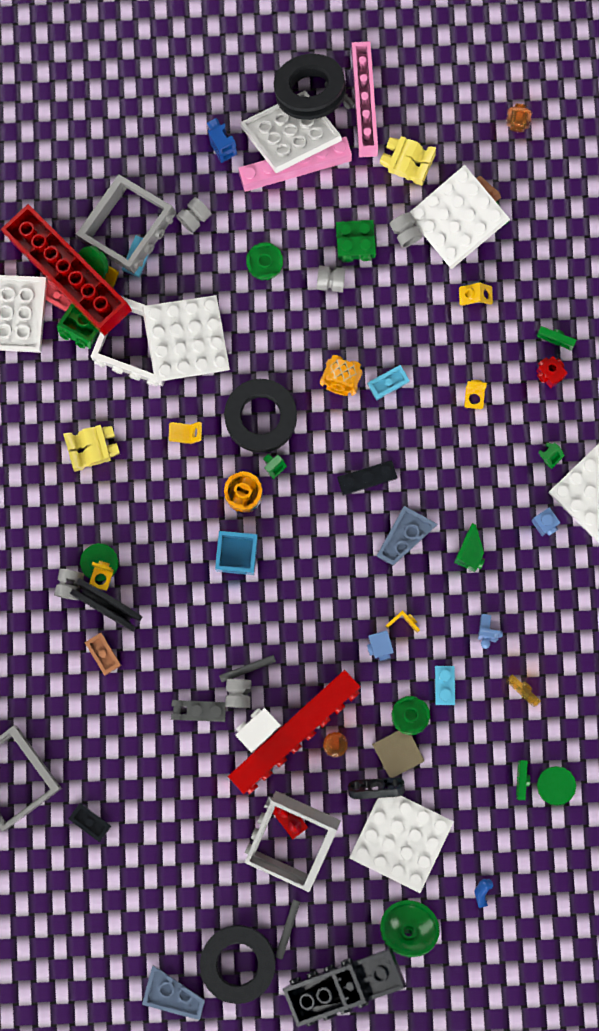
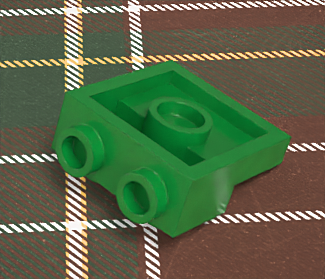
[336,220,376,262]
[57,303,100,349]

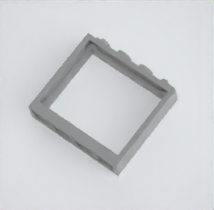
[76,174,177,274]
[0,725,62,831]
[244,791,341,892]

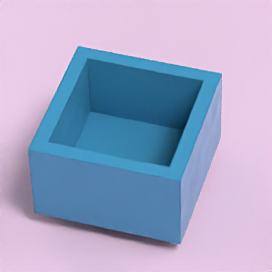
[215,531,258,575]

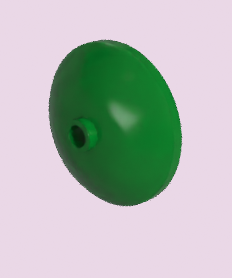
[380,900,440,957]

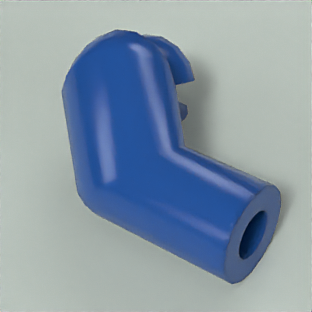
[474,879,493,908]

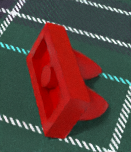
[273,807,308,840]

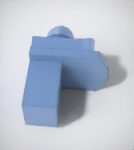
[478,614,503,649]

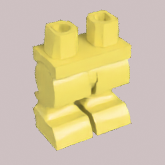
[380,136,436,186]
[63,425,120,472]

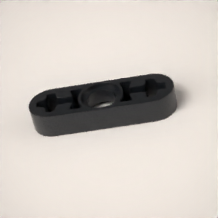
[348,777,405,799]

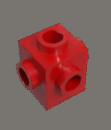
[536,356,568,389]

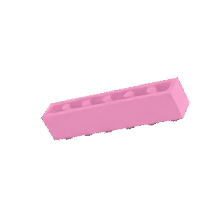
[351,41,378,157]
[238,137,352,192]

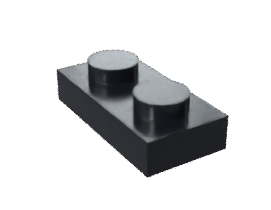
[68,803,112,842]

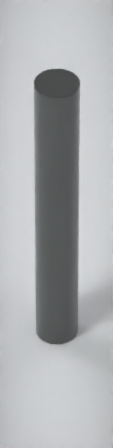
[219,655,276,682]
[275,899,300,959]

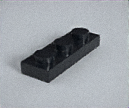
[337,460,397,496]

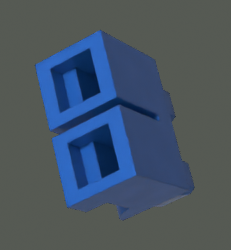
[207,118,238,163]

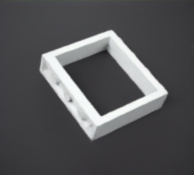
[91,296,165,386]

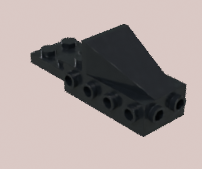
[283,948,407,1027]

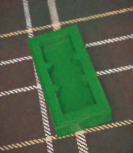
[537,326,576,350]
[516,760,530,800]

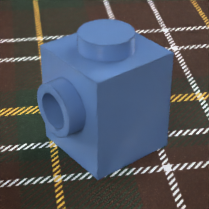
[531,507,560,536]
[367,630,394,661]

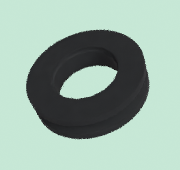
[274,54,346,120]
[224,379,297,453]
[70,578,142,632]
[200,925,276,1004]

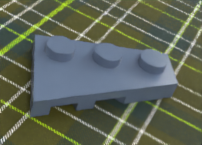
[376,506,438,566]
[142,965,205,1020]

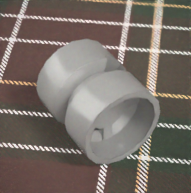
[176,197,212,233]
[390,212,423,248]
[317,265,345,293]
[54,569,84,600]
[225,679,251,708]

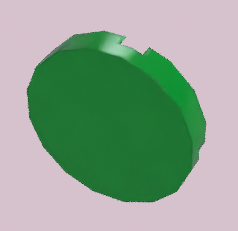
[246,242,283,280]
[78,246,109,280]
[80,543,119,582]
[391,696,430,735]
[536,766,576,806]

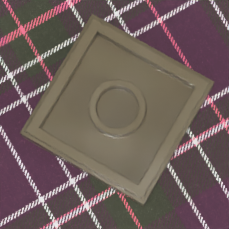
[372,731,424,778]

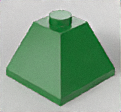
[454,523,485,572]

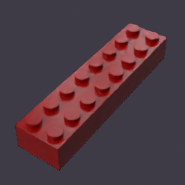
[1,204,132,336]
[228,670,360,794]

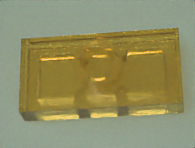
[506,674,541,707]

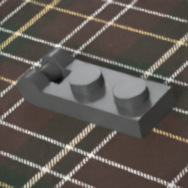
[171,700,226,722]

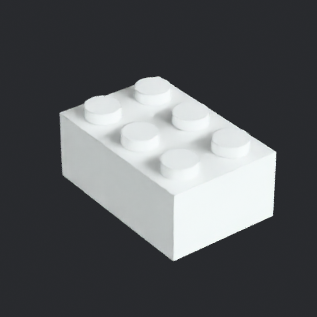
[235,708,281,753]

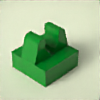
[539,442,565,469]
[263,454,287,479]

